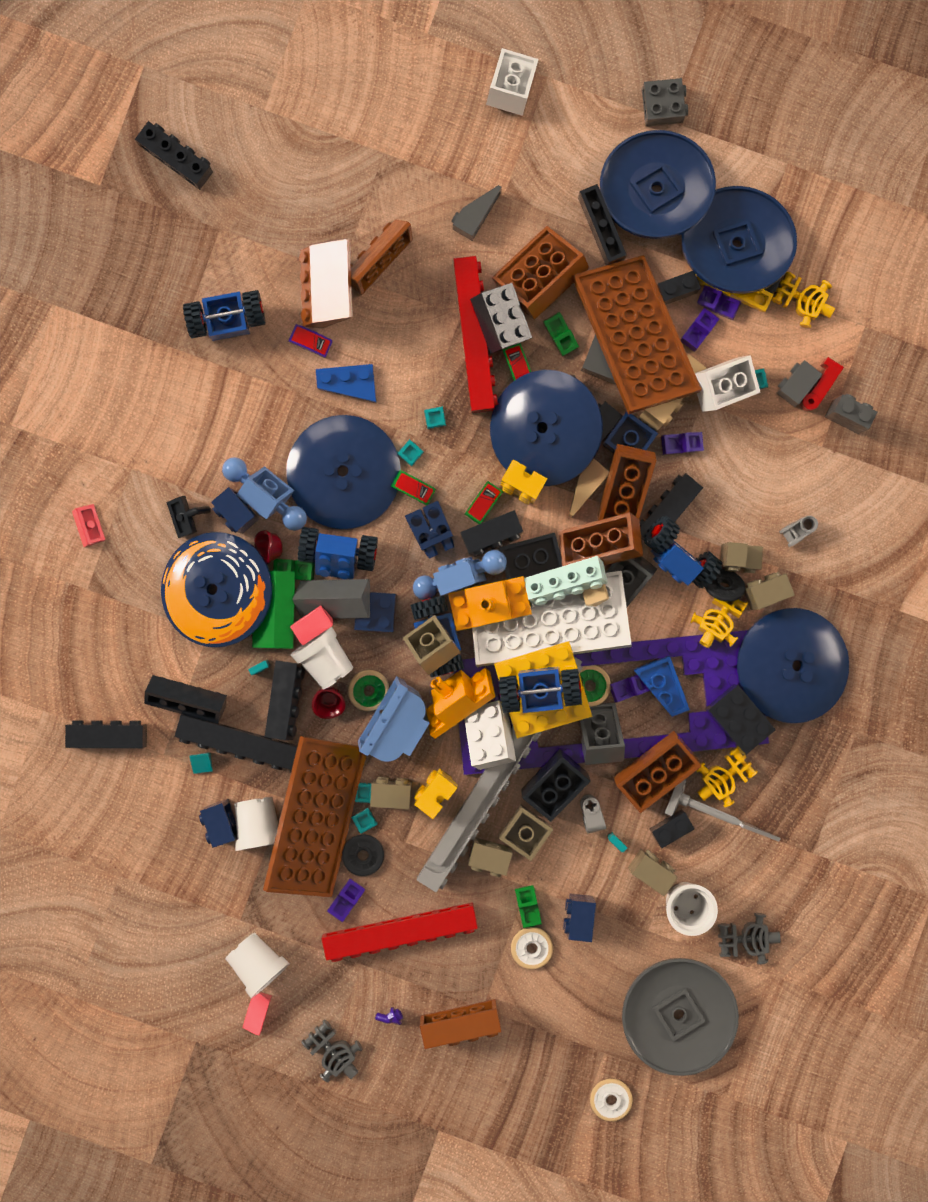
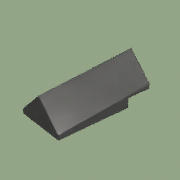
[293,579,370,618]

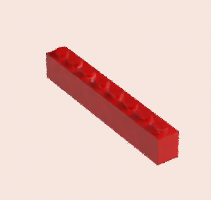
[453,256,498,413]
[321,902,478,962]

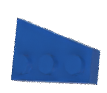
[316,364,376,403]
[633,656,690,717]

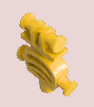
[771,272,835,328]
[690,598,748,648]
[696,748,758,807]

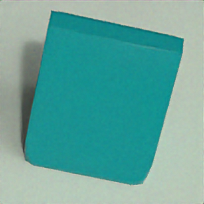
[189,752,213,774]

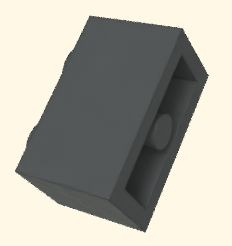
[777,360,822,407]

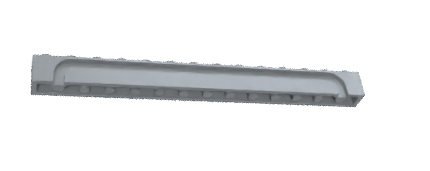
[417,657,583,892]

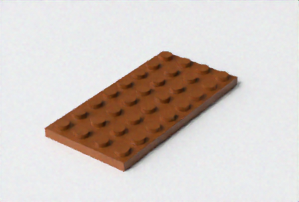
[573,255,701,414]
[263,736,366,897]

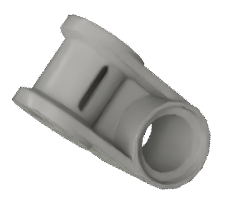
[779,516,818,547]
[580,794,606,834]

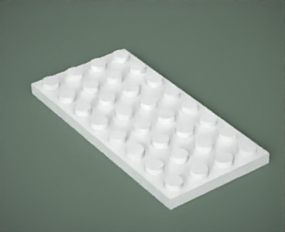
[472,571,632,667]

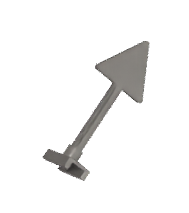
[665,779,781,841]

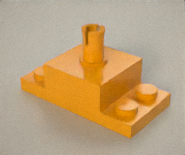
[448,576,532,631]
[426,667,495,739]

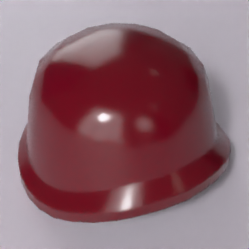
[254,530,283,564]
[312,687,346,719]

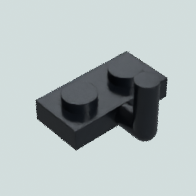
[166,496,211,538]

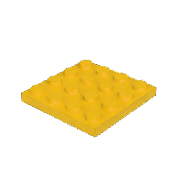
[494,641,592,738]

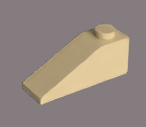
[569,459,609,518]

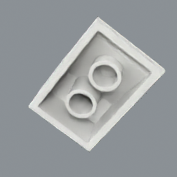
[486,48,538,116]

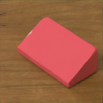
[72,504,105,547]
[291,606,333,645]
[242,992,272,1036]

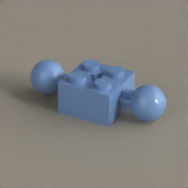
[222,457,307,531]
[413,550,507,600]

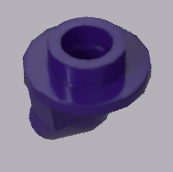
[375,1007,403,1025]

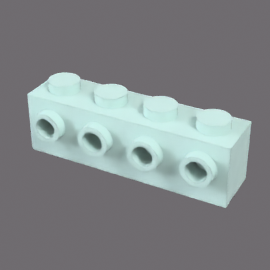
[524,556,608,605]

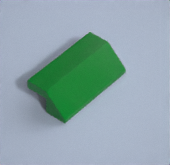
[252,571,295,649]

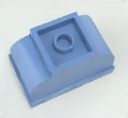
[358,676,430,762]

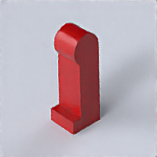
[800,357,844,411]

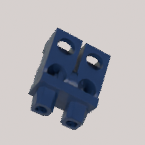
[405,501,454,559]

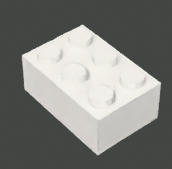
[695,355,761,412]
[465,701,516,770]

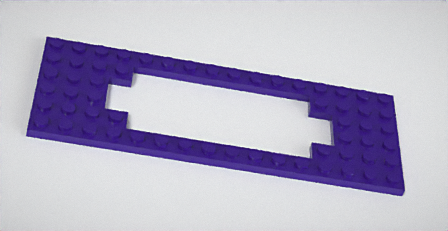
[453,630,769,775]

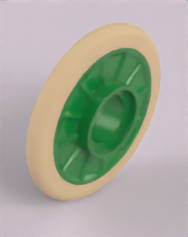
[579,665,611,707]
[348,670,390,711]

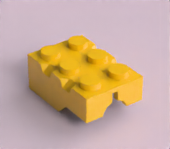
[500,460,547,505]
[414,768,458,819]

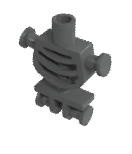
[718,913,781,965]
[301,1019,363,1083]

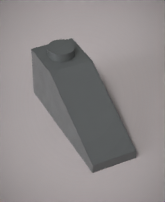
[451,185,502,241]

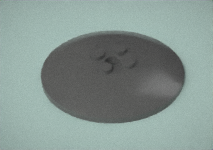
[622,958,739,1076]

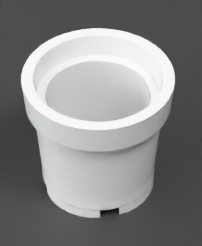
[291,627,353,689]
[234,797,279,851]
[666,882,718,936]
[225,933,290,999]

